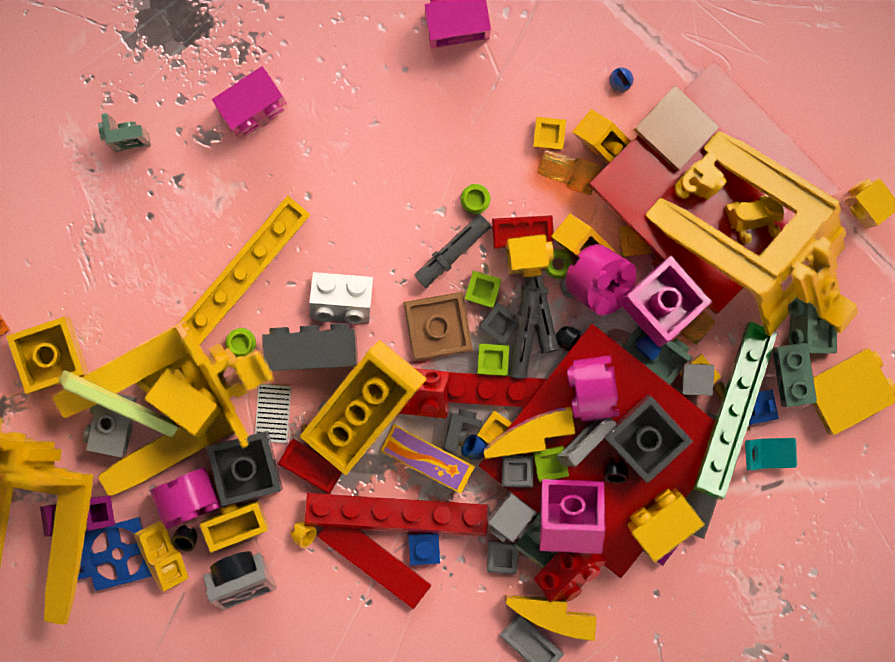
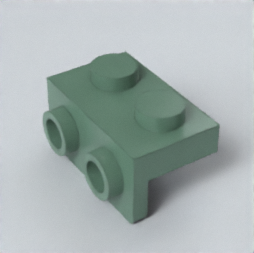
[622,325,693,385]

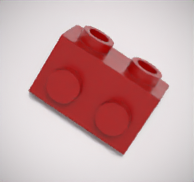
[398,368,450,419]
[534,552,608,602]

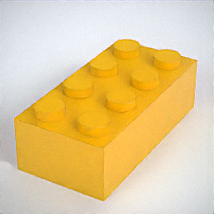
[299,340,426,475]

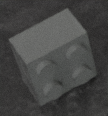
[605,394,693,483]
[206,431,283,506]

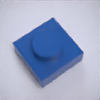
[408,533,440,565]

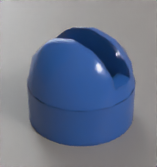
[609,67,634,92]
[635,335,661,362]
[461,434,487,461]

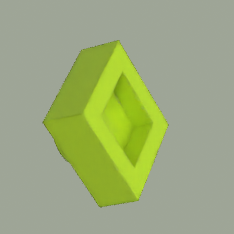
[464,270,502,308]
[477,344,509,376]
[533,445,569,482]

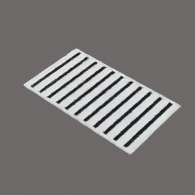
[255,384,291,443]

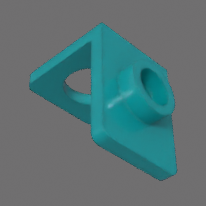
[745,437,798,471]

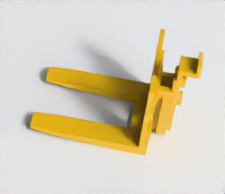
[646,131,858,337]
[53,320,273,496]
[0,418,94,625]

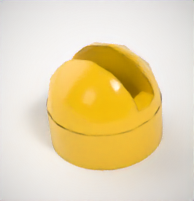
[290,521,317,548]

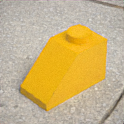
[572,109,631,164]
[551,213,618,260]

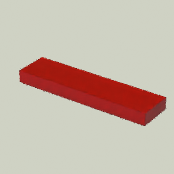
[317,527,432,609]

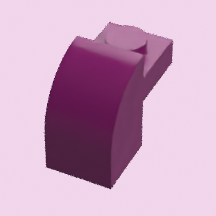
[40,495,115,537]

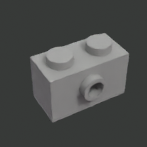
[83,393,138,458]
[487,491,535,542]

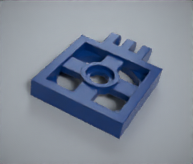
[78,517,152,591]

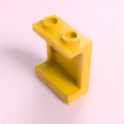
[812,348,895,436]

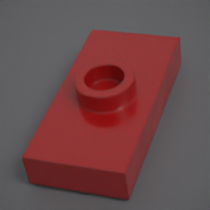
[492,215,554,249]
[278,438,342,494]

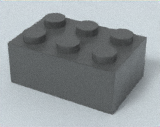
[262,323,359,371]

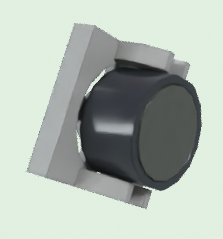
[203,551,277,611]

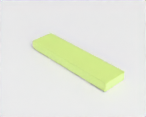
[59,370,178,437]

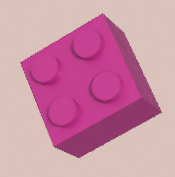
[424,0,491,49]
[211,66,287,136]
[618,256,712,347]
[540,479,605,553]

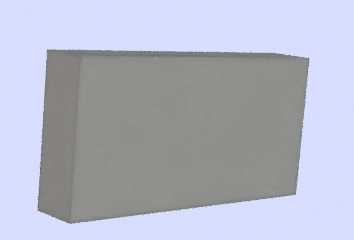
[556,418,617,467]
[499,614,564,662]

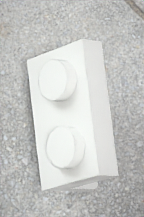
[309,272,373,324]

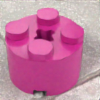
[566,244,636,316]
[568,355,620,422]
[149,467,221,530]

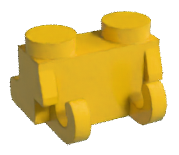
[674,152,727,200]
[725,195,784,244]

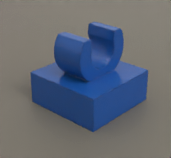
[749,389,779,425]

